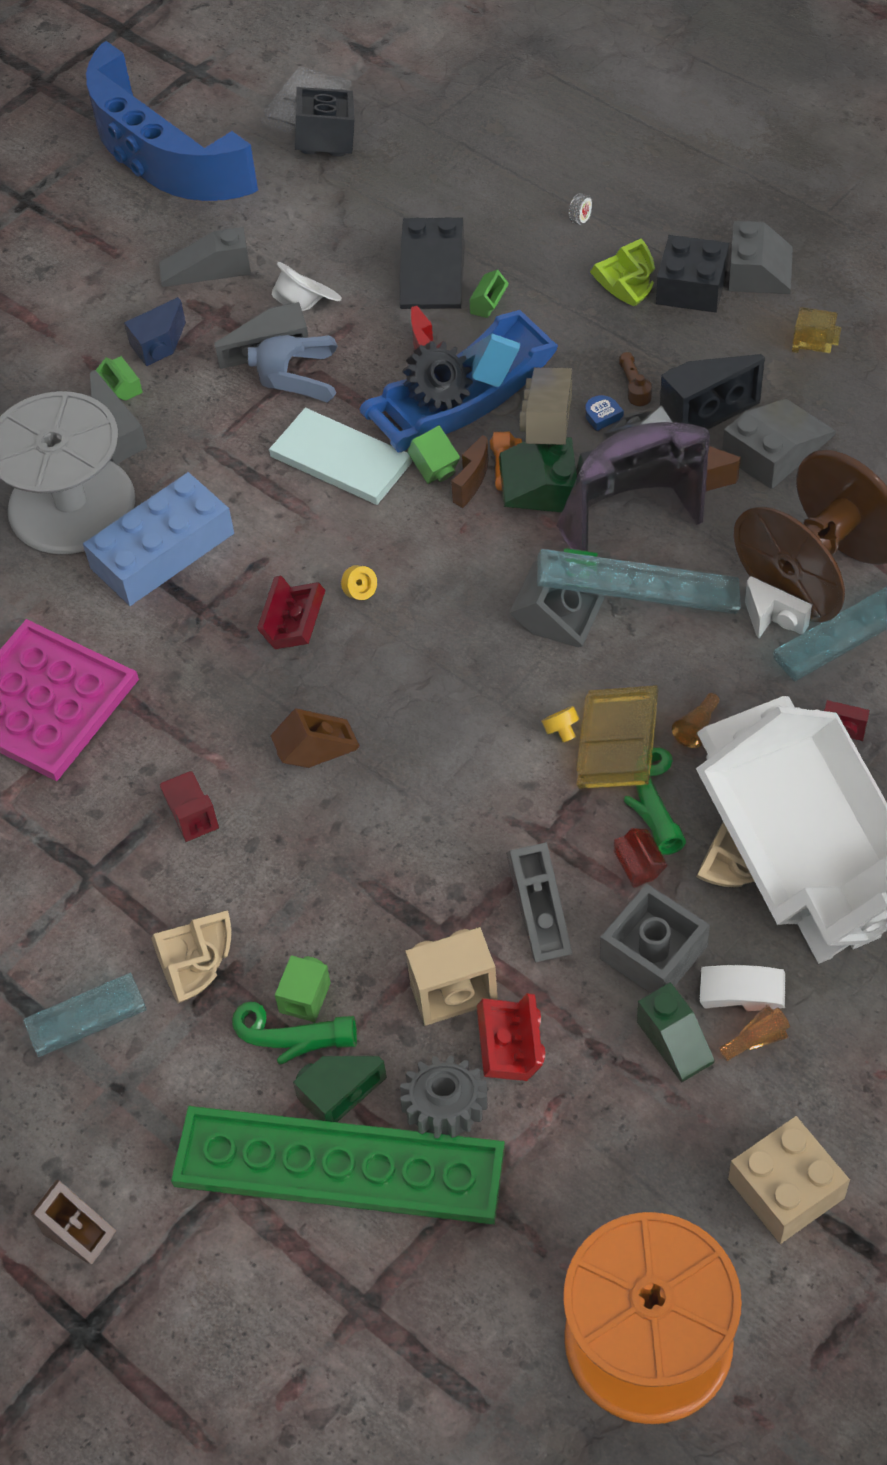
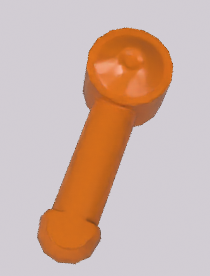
[490,431,522,491]

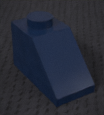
[124,297,186,366]

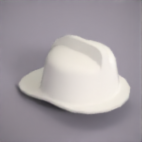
[272,262,342,311]

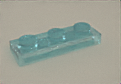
[23,973,147,1057]

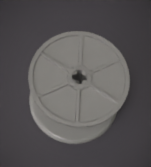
[0,391,135,554]

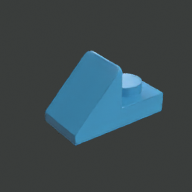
[462,333,520,387]

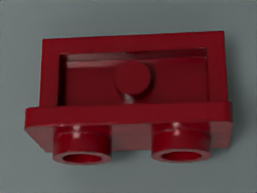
[257,576,326,649]

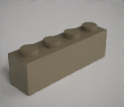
[520,367,572,444]

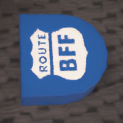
[586,395,624,431]

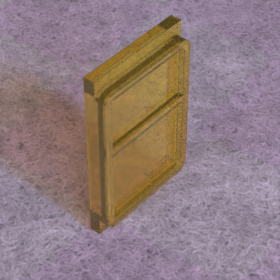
[576,685,659,789]

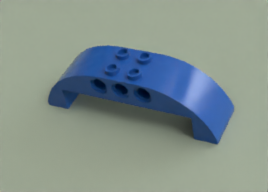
[86,41,258,201]

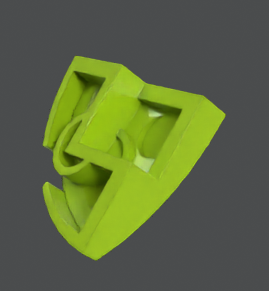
[590,238,655,306]

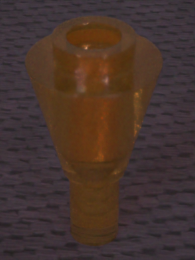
[672,693,720,748]
[719,1004,790,1061]

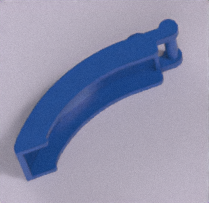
[360,310,558,452]

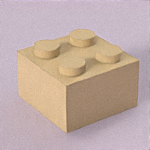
[405,927,498,1026]
[728,1116,850,1244]

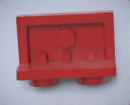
[477,993,545,1081]

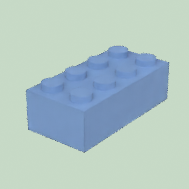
[83,472,234,606]

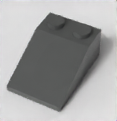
[722,398,836,490]

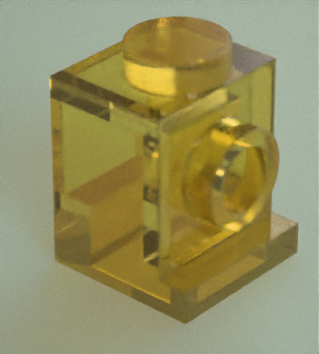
[792,307,842,353]

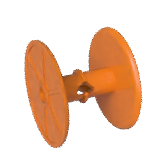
[564,1212,742,1424]

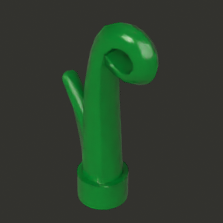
[624,747,686,855]
[232,1001,357,1065]

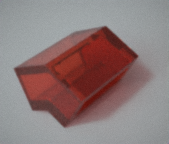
[614,828,668,888]

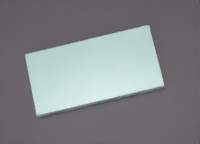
[269,408,412,505]

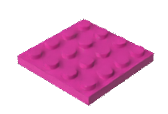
[0,619,139,781]

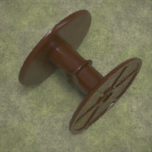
[734,450,887,622]

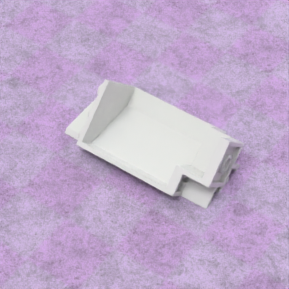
[696,696,887,964]

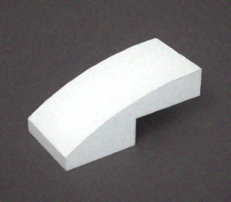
[700,965,785,1012]

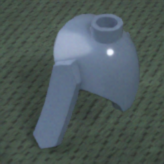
[248,335,338,402]

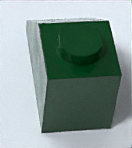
[637,982,715,1083]
[293,1056,387,1122]

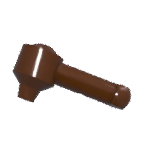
[619,352,652,406]

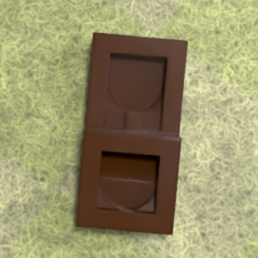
[451,435,489,508]

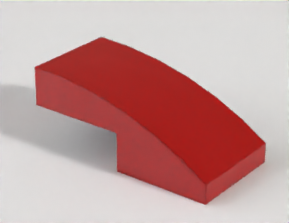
[411,305,433,350]

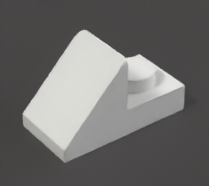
[745,576,812,638]

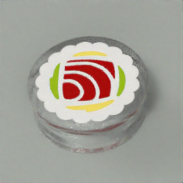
[569,193,593,225]

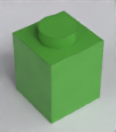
[407,425,460,484]
[275,955,331,1022]

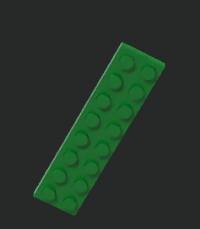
[171,1106,505,1225]

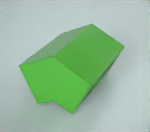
[469,270,509,318]
[96,356,143,401]

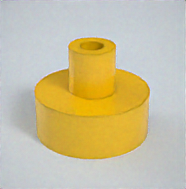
[341,565,377,600]
[541,706,579,742]

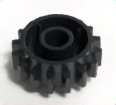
[402,341,473,413]

